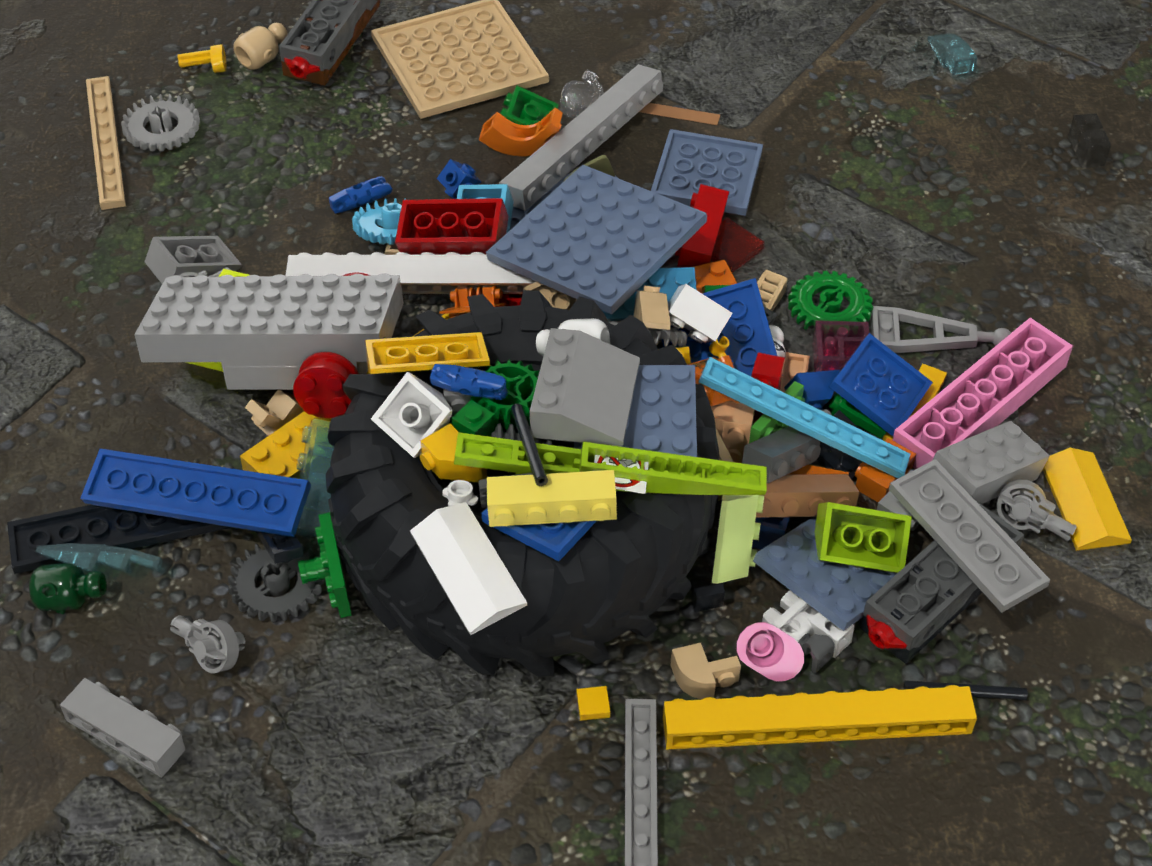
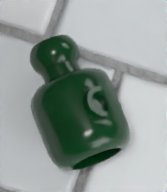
[29,563,107,614]

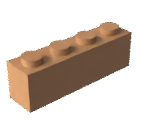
[756,474,859,517]

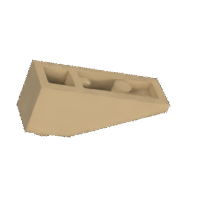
[634,286,671,330]

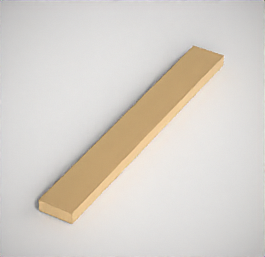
[86,76,126,210]

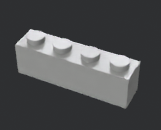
[60,678,186,778]

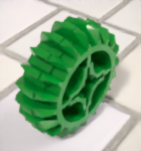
[471,359,540,431]

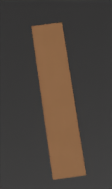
[639,103,720,125]

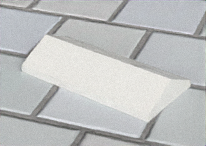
[410,502,527,635]

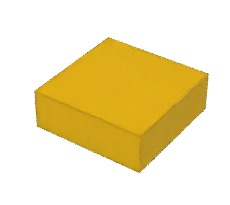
[576,686,610,721]

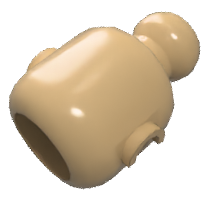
[234,22,288,70]

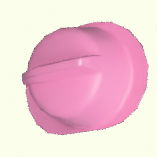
[736,622,804,681]

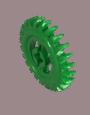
[788,271,873,338]

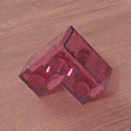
[812,320,869,372]

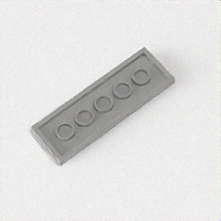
[889,459,1050,613]

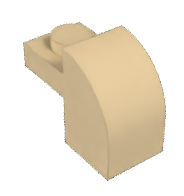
[245,390,304,436]
[671,643,741,699]

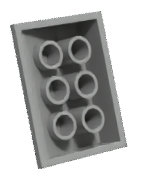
[529,328,640,446]

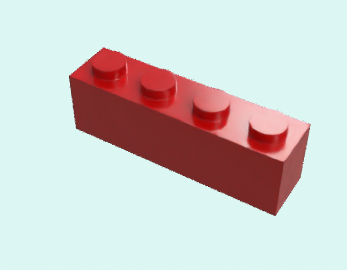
[675,184,729,268]

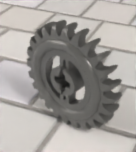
[228,543,325,622]

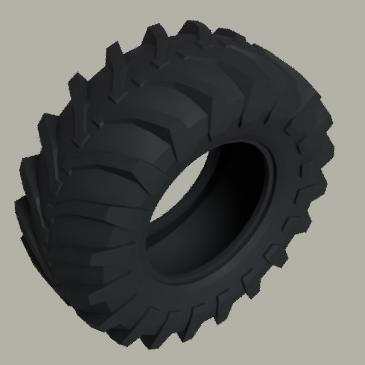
[326,290,719,677]

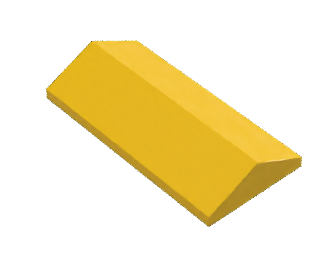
[365,332,490,374]
[1043,447,1132,551]

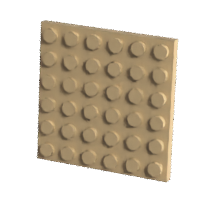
[371,0,549,119]

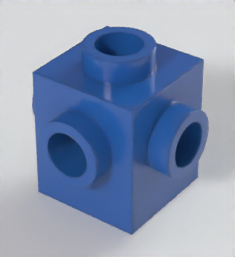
[437,159,481,199]

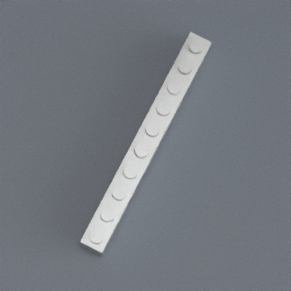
[286,252,537,294]

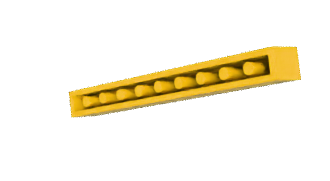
[663,685,977,750]

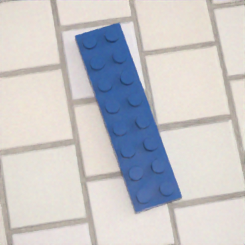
[80,449,311,537]

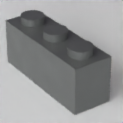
[742,426,821,483]

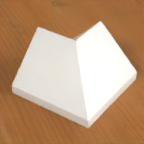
[371,372,453,458]

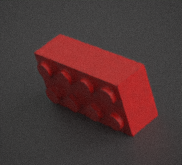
[395,198,509,255]

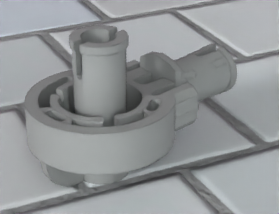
[997,480,1077,541]
[170,615,245,673]

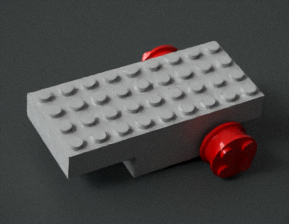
[134,272,404,418]

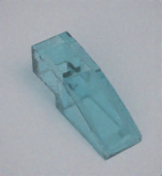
[928,33,977,75]

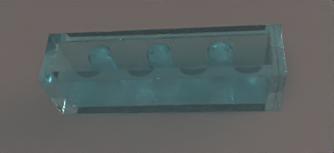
[296,418,334,538]

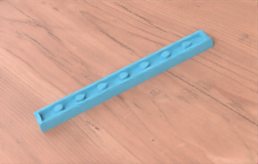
[698,357,911,478]

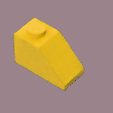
[420,423,487,482]

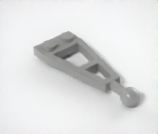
[871,306,1011,353]

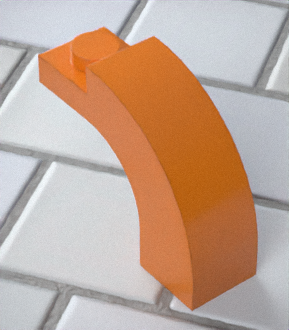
[479,107,563,156]

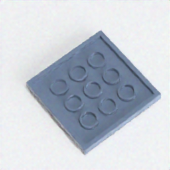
[651,129,763,216]
[574,365,697,457]
[753,517,897,631]

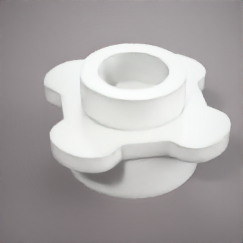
[443,480,478,506]

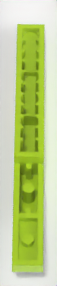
[454,432,767,495]

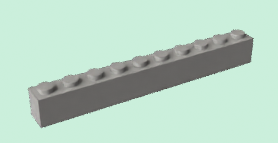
[499,64,663,211]

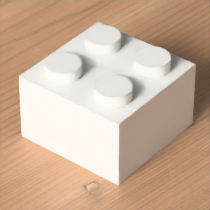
[668,284,733,344]

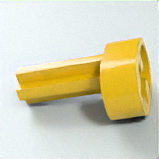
[177,44,227,73]

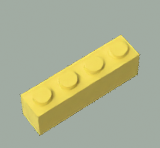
[487,470,617,527]

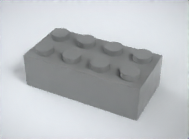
[932,421,1050,504]

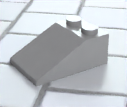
[145,236,242,284]

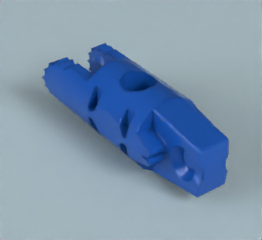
[329,176,392,214]
[430,364,508,400]

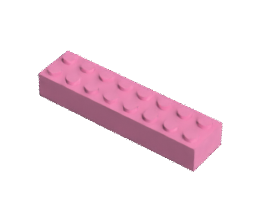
[893,318,1073,469]

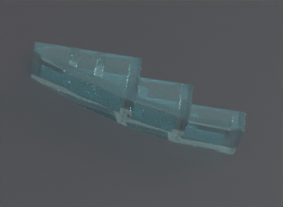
[36,543,163,573]

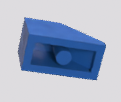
[784,370,840,410]

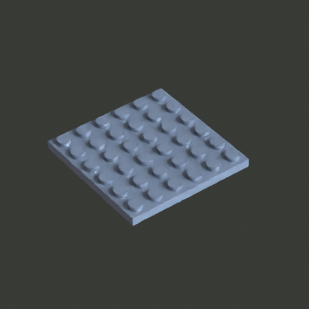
[486,165,707,314]

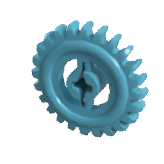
[352,198,406,245]

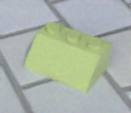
[712,495,764,584]

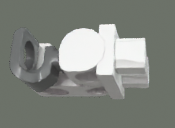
[762,590,854,674]

